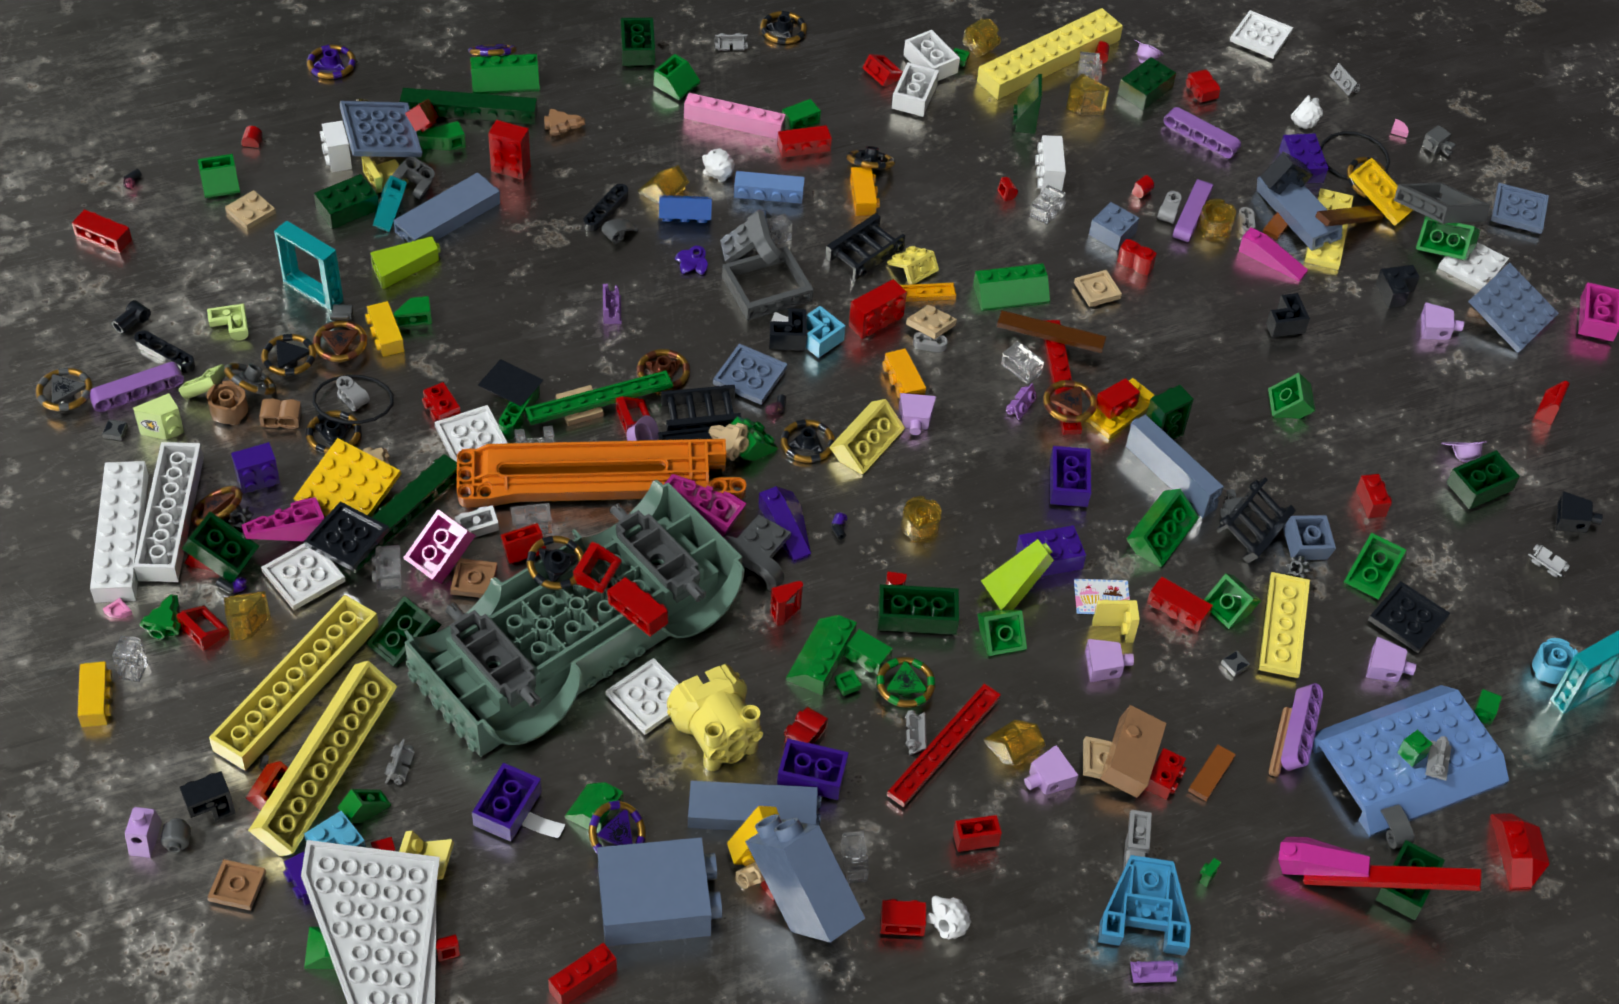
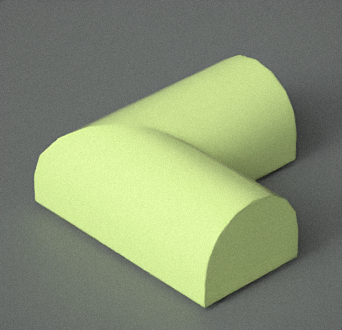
[207,304,249,341]
[179,364,226,399]

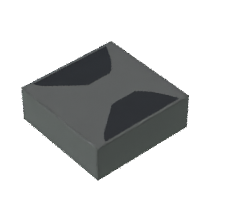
[102,419,128,441]
[1221,651,1250,677]

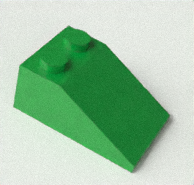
[1344,533,1407,600]

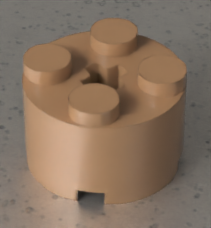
[207,380,248,425]

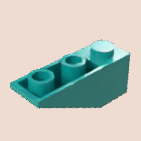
[373,175,407,232]

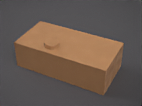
[1100,705,1167,798]

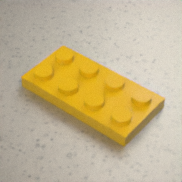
[1349,157,1414,226]
[1083,378,1154,440]

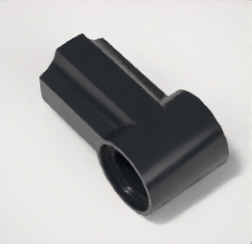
[112,300,151,334]

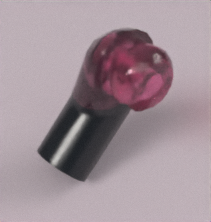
[123,169,142,189]
[766,394,786,415]

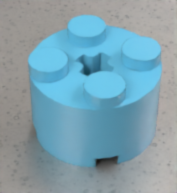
[1532,638,1578,684]

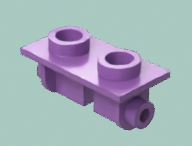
[1006,383,1037,420]
[1130,960,1178,983]

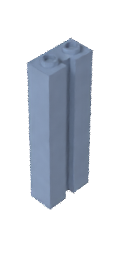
[394,172,500,242]
[1257,177,1343,251]
[1126,415,1224,518]
[688,781,821,831]

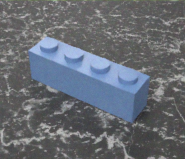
[734,171,805,204]

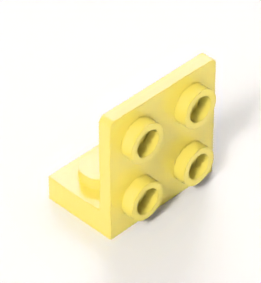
[361,156,408,194]
[887,246,939,285]
[1092,599,1140,643]
[399,831,454,880]

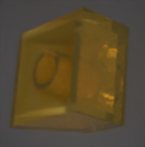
[1066,74,1109,116]
[638,165,689,204]
[224,591,271,640]
[983,720,1046,766]

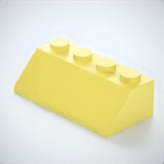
[829,399,905,474]

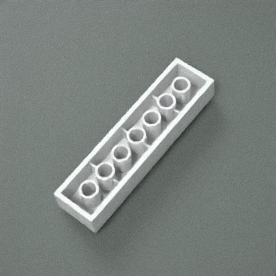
[134,442,204,582]
[90,461,149,603]

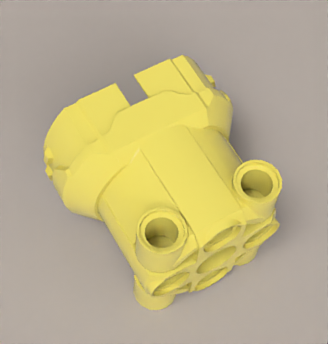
[667,664,763,771]

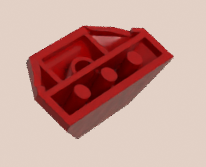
[1490,813,1550,890]

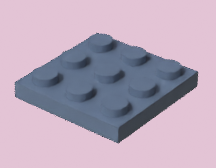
[1491,183,1549,234]
[713,344,788,405]

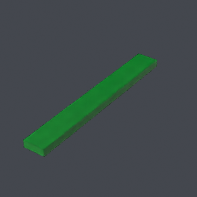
[525,371,673,425]

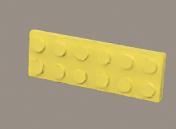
[1304,188,1353,270]
[1258,572,1310,678]

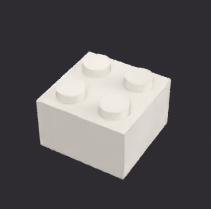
[320,120,352,172]

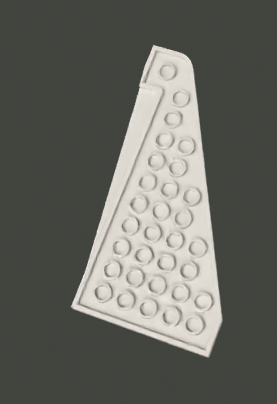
[301,840,440,1004]

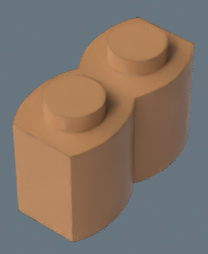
[259,398,302,429]

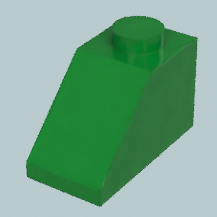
[394,296,432,328]
[337,789,392,823]

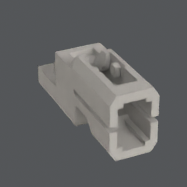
[1123,810,1152,871]

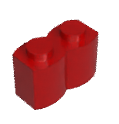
[1186,69,1220,102]
[1117,239,1157,275]
[784,707,828,744]

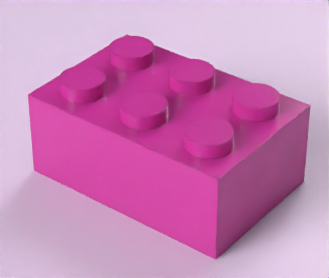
[1578,282,1619,341]
[404,510,476,584]

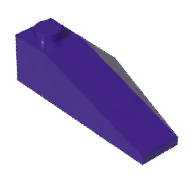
[758,486,811,562]

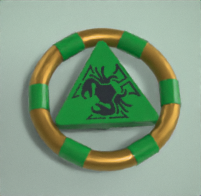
[876,657,936,708]

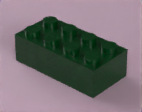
[877,584,959,635]

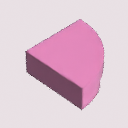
[1391,119,1409,138]
[103,598,132,618]

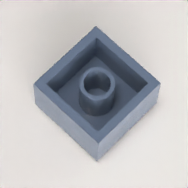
[1089,202,1139,251]
[1283,515,1336,560]

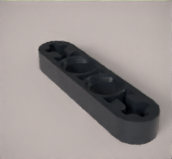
[583,184,628,231]
[134,330,195,372]

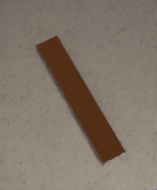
[1315,205,1384,227]
[997,310,1106,353]

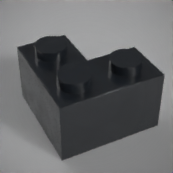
[1260,151,1313,194]
[1376,265,1420,308]
[1266,293,1310,337]
[769,308,807,350]
[179,771,236,821]

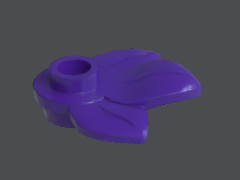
[675,246,708,275]

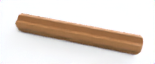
[1268,707,1292,777]

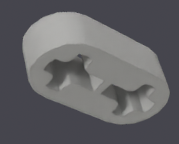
[1237,207,1255,235]
[913,332,948,353]

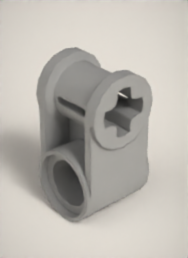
[1157,191,1181,224]
[336,376,370,411]

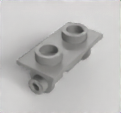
[714,33,748,51]
[1330,63,1361,96]
[1528,544,1570,578]
[905,710,927,755]
[1425,736,1452,781]
[384,739,414,785]

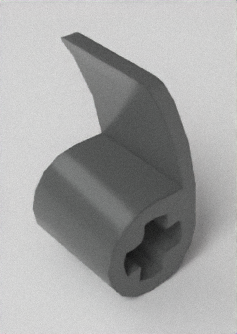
[602,219,638,243]
[330,304,354,322]
[1380,805,1415,849]

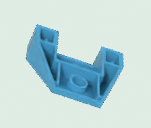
[1098,855,1191,956]

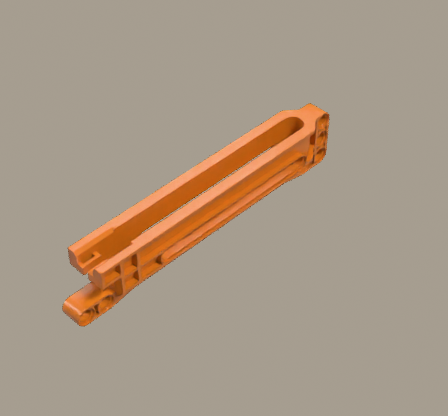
[457,439,746,508]

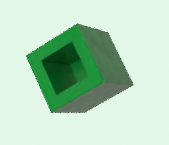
[1473,689,1502,726]
[1397,729,1433,767]

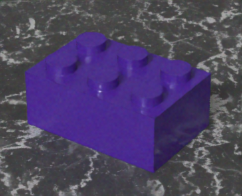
[1279,133,1328,184]
[1050,446,1091,507]
[1016,525,1086,577]
[777,738,849,800]
[472,763,542,842]

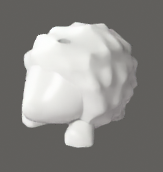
[1291,95,1323,130]
[702,148,735,182]
[926,896,971,940]

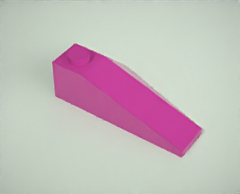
[1239,227,1308,282]
[665,474,746,537]
[242,497,325,541]
[1278,837,1371,877]

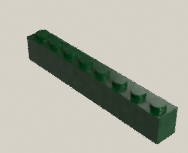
[399,88,538,124]
[354,454,457,573]

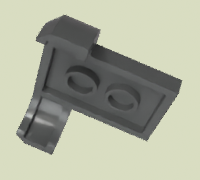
[720,209,781,265]
[723,514,791,591]

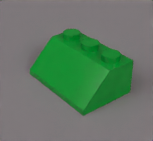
[1416,216,1481,260]

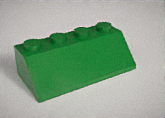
[470,54,540,94]
[973,263,1050,311]
[1126,488,1199,567]
[786,615,857,695]

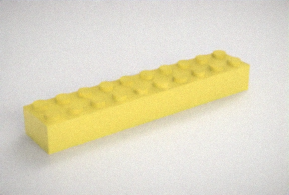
[977,8,1123,100]
[209,595,379,771]
[248,661,397,856]

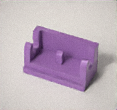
[603,284,622,324]

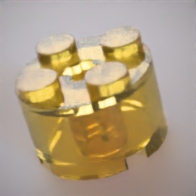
[962,18,1001,57]
[1198,199,1236,238]
[901,496,942,542]

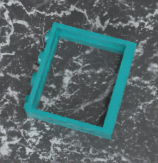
[274,221,344,311]
[1550,630,1619,714]

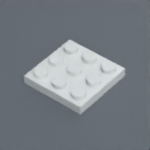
[1230,10,1293,59]
[1438,242,1509,290]
[435,405,507,463]
[261,544,345,610]
[606,658,679,735]

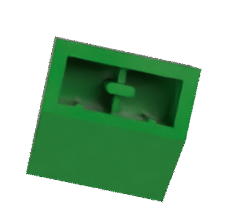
[654,54,700,100]
[197,154,240,198]
[731,417,778,461]

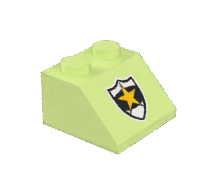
[133,393,185,440]

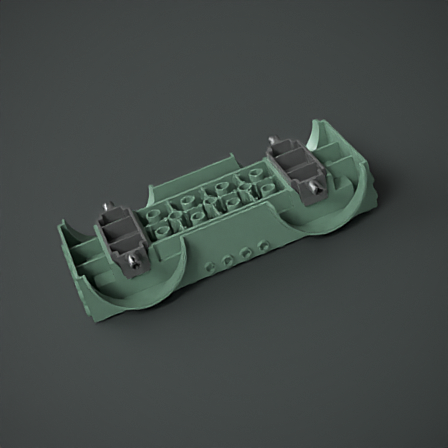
[404,480,744,757]

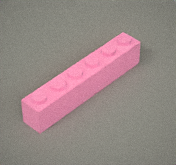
[684,93,786,139]

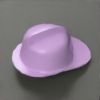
[1135,40,1164,63]
[627,415,659,441]
[1441,441,1487,463]

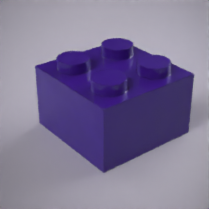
[231,442,280,494]

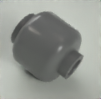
[161,818,191,853]

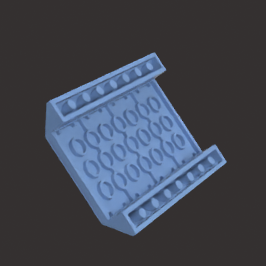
[1312,685,1509,837]

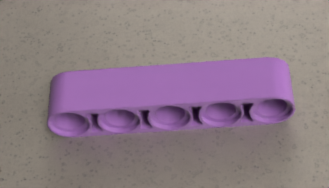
[1163,107,1241,158]
[1172,179,1214,243]
[89,362,184,412]
[1281,683,1323,771]

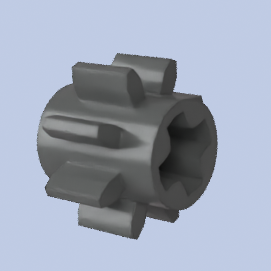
[228,505,254,529]
[1286,556,1312,579]

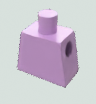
[1421,303,1464,340]
[899,393,936,435]
[1366,637,1416,682]
[1085,639,1134,682]
[1024,745,1078,795]
[125,807,162,858]

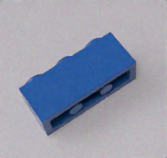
[659,195,712,223]

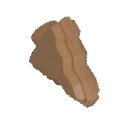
[544,109,585,137]

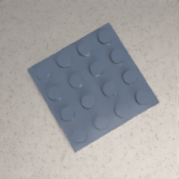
[339,101,422,157]
[1468,263,1559,353]

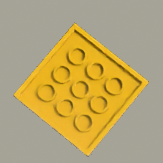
[293,438,402,518]

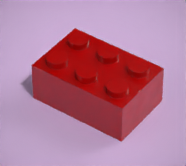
[488,120,531,180]
[849,279,907,339]

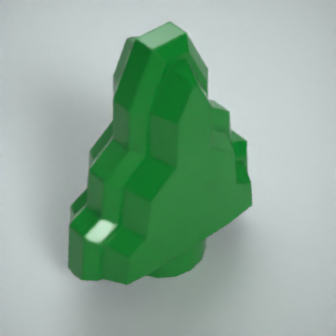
[139,594,181,640]

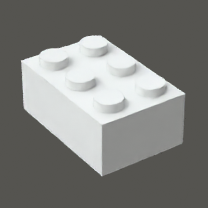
[904,30,960,81]
[892,63,939,117]
[1035,135,1066,196]

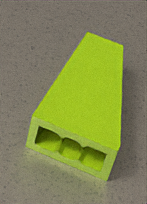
[370,236,441,289]
[981,539,1054,610]

